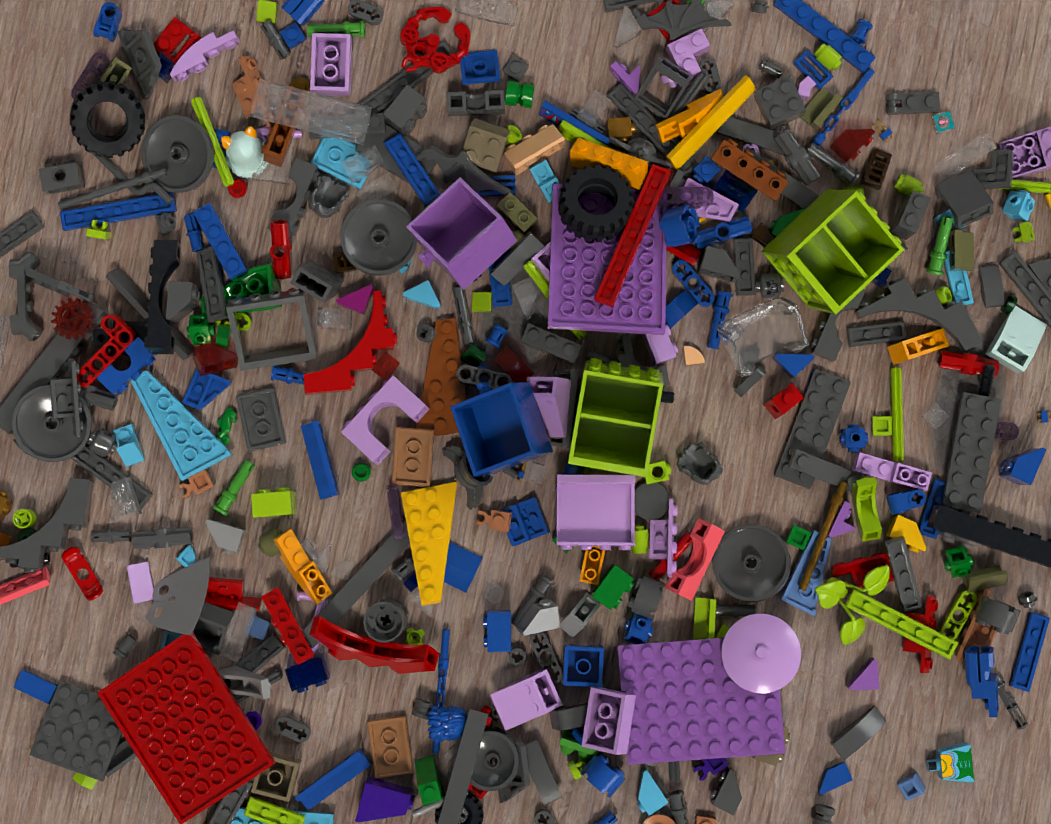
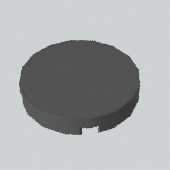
[635,483,670,520]

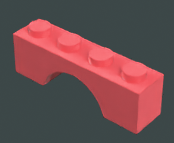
[665,518,725,601]

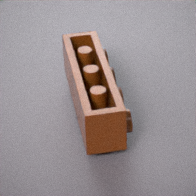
[261,86,308,167]
[711,139,789,201]

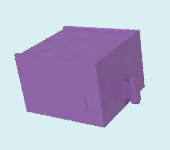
[406,178,517,290]

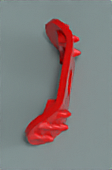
[61,547,104,601]

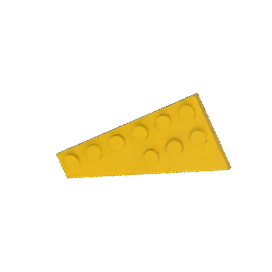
[401,482,458,606]

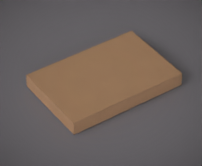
[392,426,434,487]
[367,715,413,779]

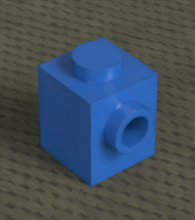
[691,156,721,186]

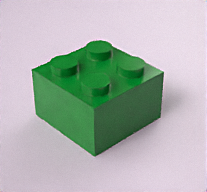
[590,564,634,610]

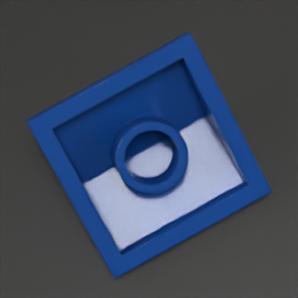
[460,50,500,85]
[444,542,483,593]

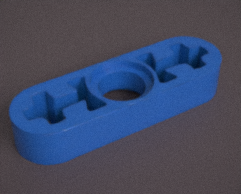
[672,260,714,307]

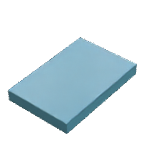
[310,137,375,190]

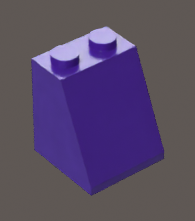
[355,777,416,822]

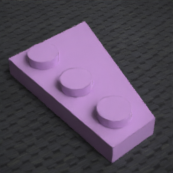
[672,178,739,222]

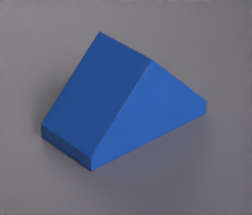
[665,290,697,329]
[773,354,814,379]

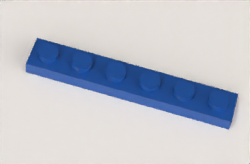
[773,0,876,73]

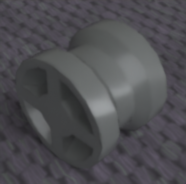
[411,698,434,720]

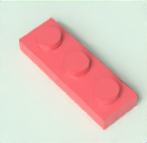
[0,566,50,605]

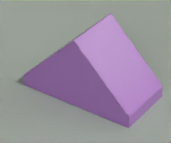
[845,657,879,690]

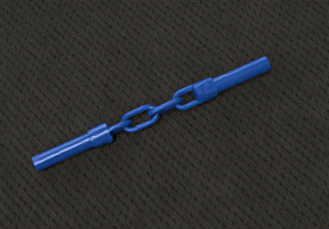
[806,68,875,157]
[432,630,450,754]

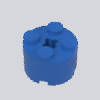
[659,205,700,247]
[580,753,625,798]

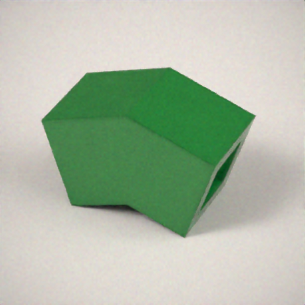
[215,326,232,350]

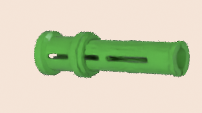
[307,20,366,38]
[926,216,954,275]
[212,459,255,516]

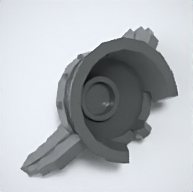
[609,136,672,174]
[442,445,493,510]

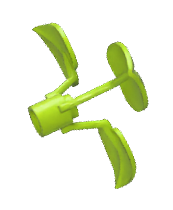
[814,564,890,646]

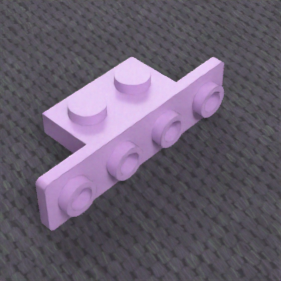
[649,499,678,578]

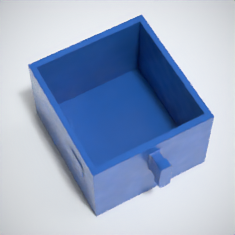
[450,382,553,477]

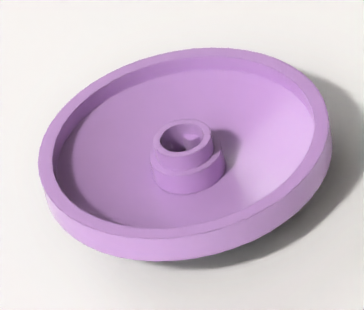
[721,614,801,693]

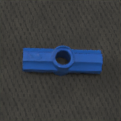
[695,216,752,250]

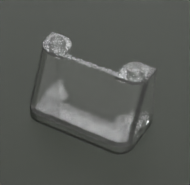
[716,297,809,377]

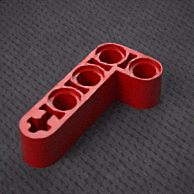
[76,314,136,387]

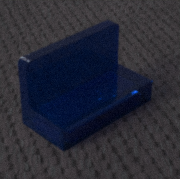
[712,170,758,213]

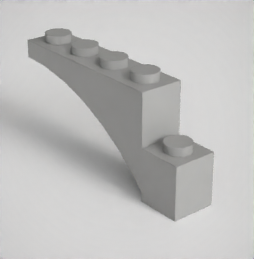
[217,666,271,700]

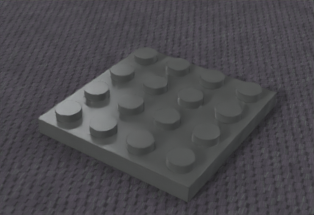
[29,681,123,782]

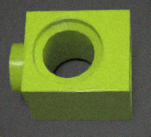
[644,459,671,484]

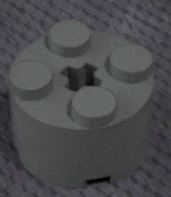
[628,575,666,620]
[974,595,1021,635]

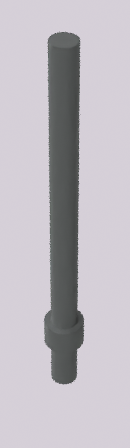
[58,168,167,209]

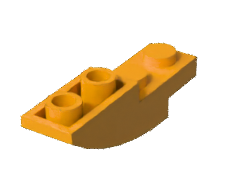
[655,89,723,143]
[273,529,332,604]
[579,546,605,585]

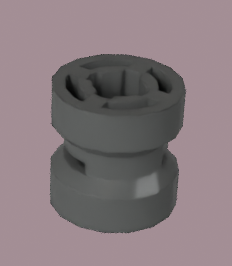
[812,804,836,824]

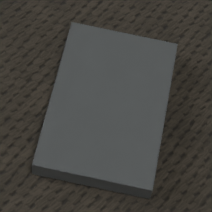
[236,388,286,452]

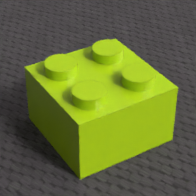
[251,487,297,518]

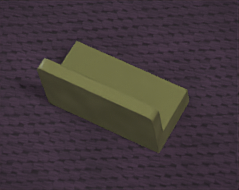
[800,88,843,130]
[950,230,974,271]
[962,565,1008,593]

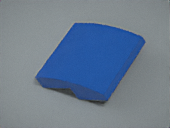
[501,496,550,547]

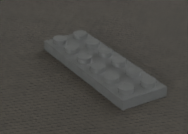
[774,369,851,489]
[942,392,1001,513]

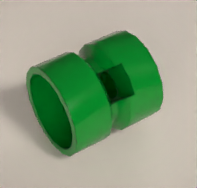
[505,80,535,109]

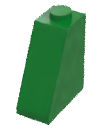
[415,755,444,805]

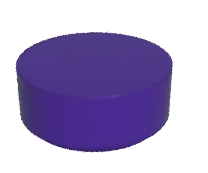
[245,711,262,730]

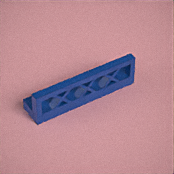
[301,420,339,500]
[295,748,372,810]

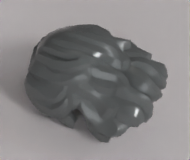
[308,176,349,218]
[676,442,723,485]

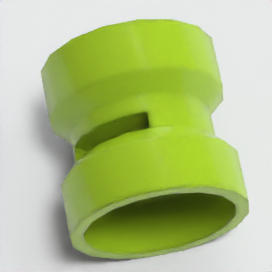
[13,509,37,528]

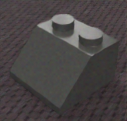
[697,244,740,283]
[166,281,202,324]

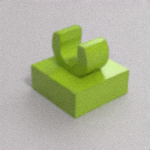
[86,220,111,239]
[1012,222,1035,243]

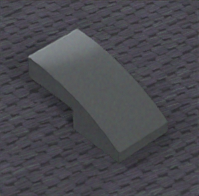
[978,265,1005,308]

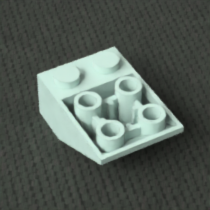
[985,306,1047,374]

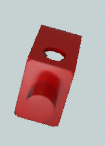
[763,382,804,419]

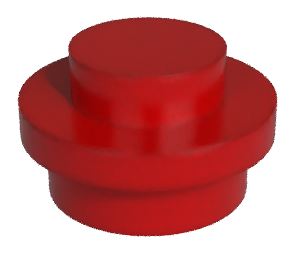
[228,179,247,198]

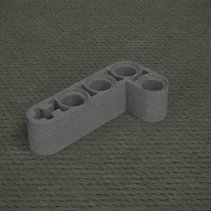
[549,702,588,730]

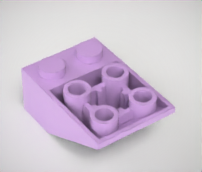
[999,126,1051,179]
[526,377,571,438]
[490,669,562,730]

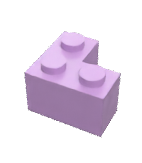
[666,29,710,79]

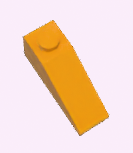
[887,328,949,365]

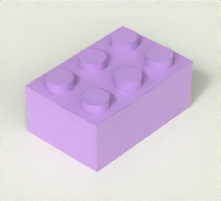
[310,33,353,96]
[581,687,636,755]

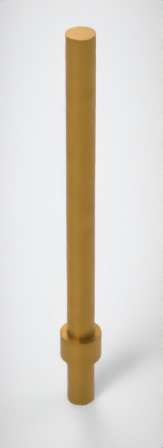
[798,481,848,592]

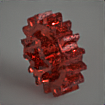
[51,298,95,340]

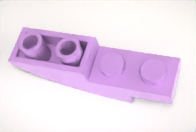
[170,30,240,82]
[852,452,932,491]

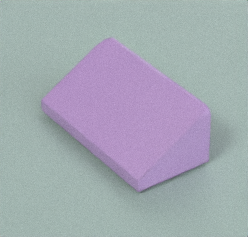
[127,562,154,604]

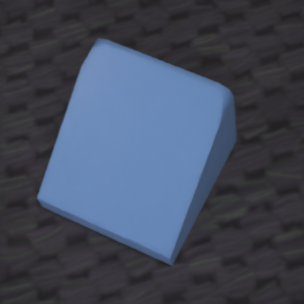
[247,615,271,640]
[897,772,926,801]

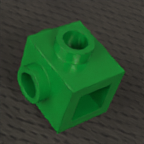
[187,314,216,345]
[943,546,974,578]

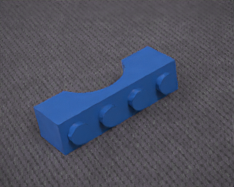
[193,203,248,280]

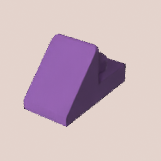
[609,61,640,97]
[827,501,857,537]

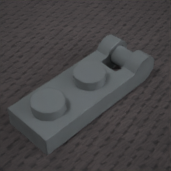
[886,92,940,115]

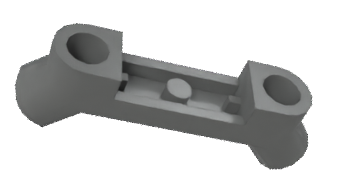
[9,252,42,341]

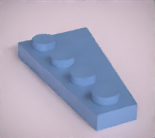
[779,530,831,616]

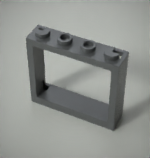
[226,288,317,371]

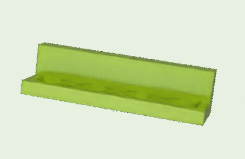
[692,597,716,640]

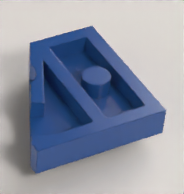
[182,368,232,410]

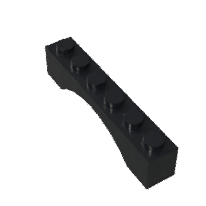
[144,240,181,354]

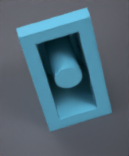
[637,767,668,816]

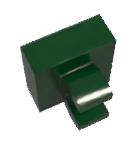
[460,342,487,367]

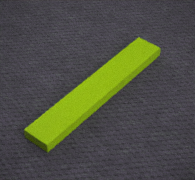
[844,589,959,660]

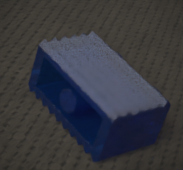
[284,656,330,693]

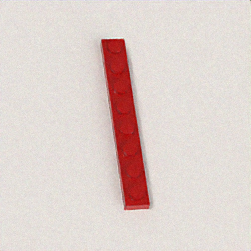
[594,164,671,308]

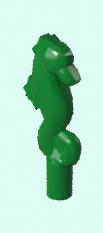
[216,408,237,446]

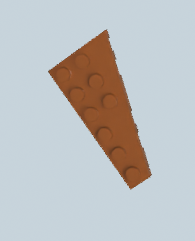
[416,318,467,436]

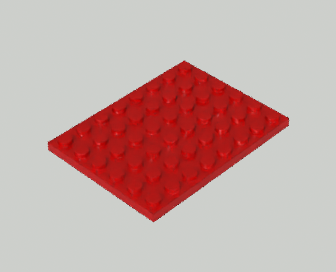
[97,632,276,824]

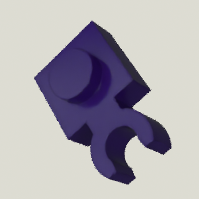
[692,758,729,781]

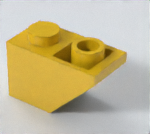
[886,515,926,553]

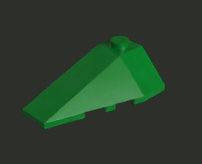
[201,264,282,314]

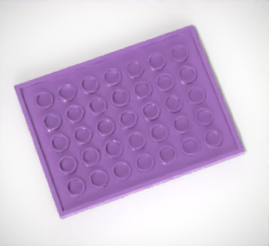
[548,184,667,335]
[618,638,786,765]

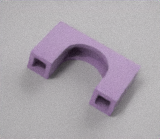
[341,376,429,465]

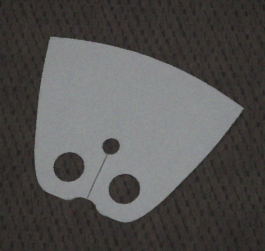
[147,557,210,635]

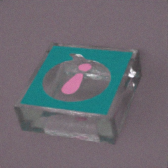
[931,110,956,135]

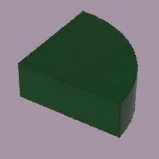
[1001,294,1018,314]

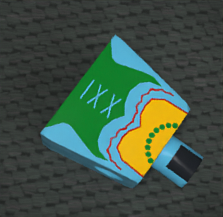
[926,742,974,782]

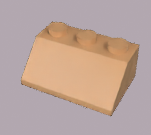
[504,124,565,176]

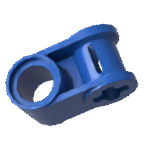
[93,2,122,42]
[886,489,926,515]

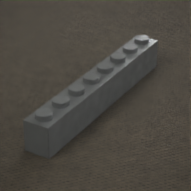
[0,300,108,435]

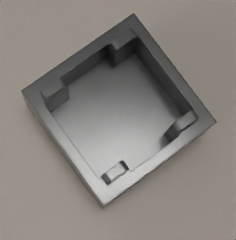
[193,602,235,655]

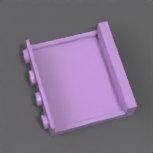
[557,475,635,550]

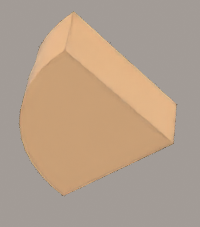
[683,346,705,366]

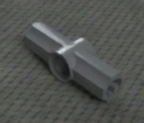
[774,130,820,186]
[79,385,118,411]
[132,527,193,549]

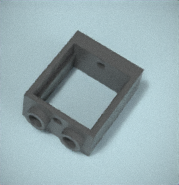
[634,56,693,119]

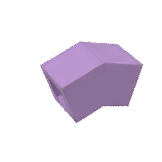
[797,76,816,100]

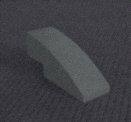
[830,706,886,760]
[526,740,562,805]

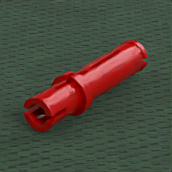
[648,531,693,581]

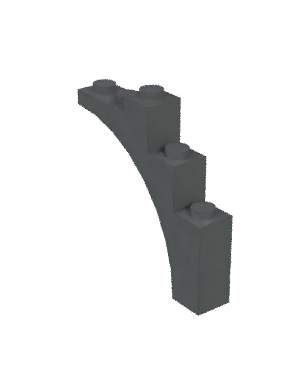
[855,277,983,352]
[0,478,93,574]

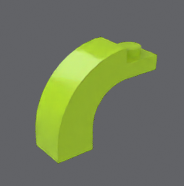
[852,477,882,542]

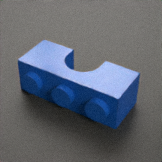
[97,337,157,395]

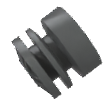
[363,598,408,643]

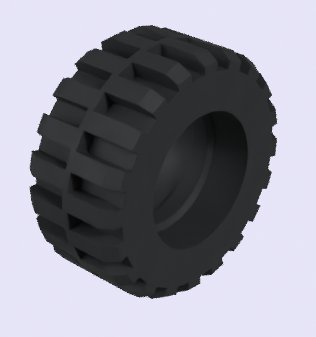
[70,81,145,158]
[558,165,634,242]

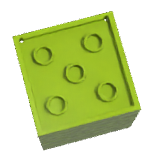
[761,189,904,315]
[568,358,664,477]

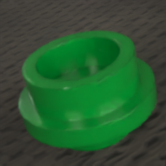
[352,462,371,482]

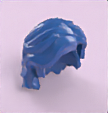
[427,706,467,743]

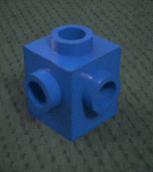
[839,425,868,452]
[624,613,654,644]

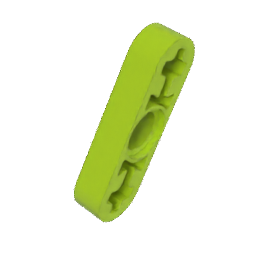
[939,590,977,640]

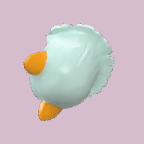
[221,126,269,178]

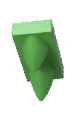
[559,730,598,763]

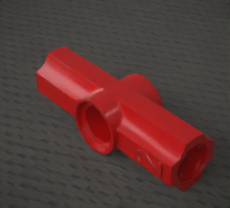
[270,219,292,280]
[938,351,1000,377]

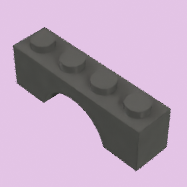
[267,158,320,239]
[810,290,866,362]

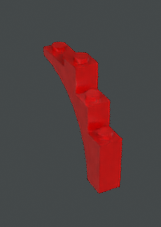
[303,291,397,395]
[309,616,439,674]

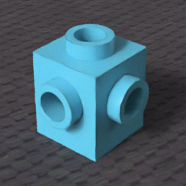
[1002,190,1035,222]

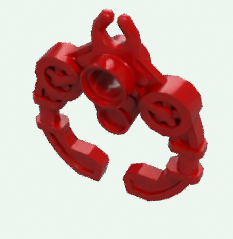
[400,7,470,74]

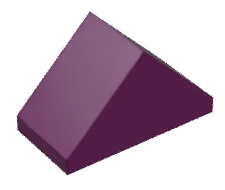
[336,284,374,315]

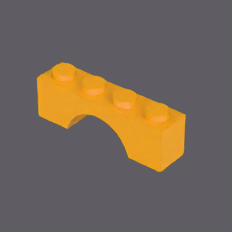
[570,137,648,190]

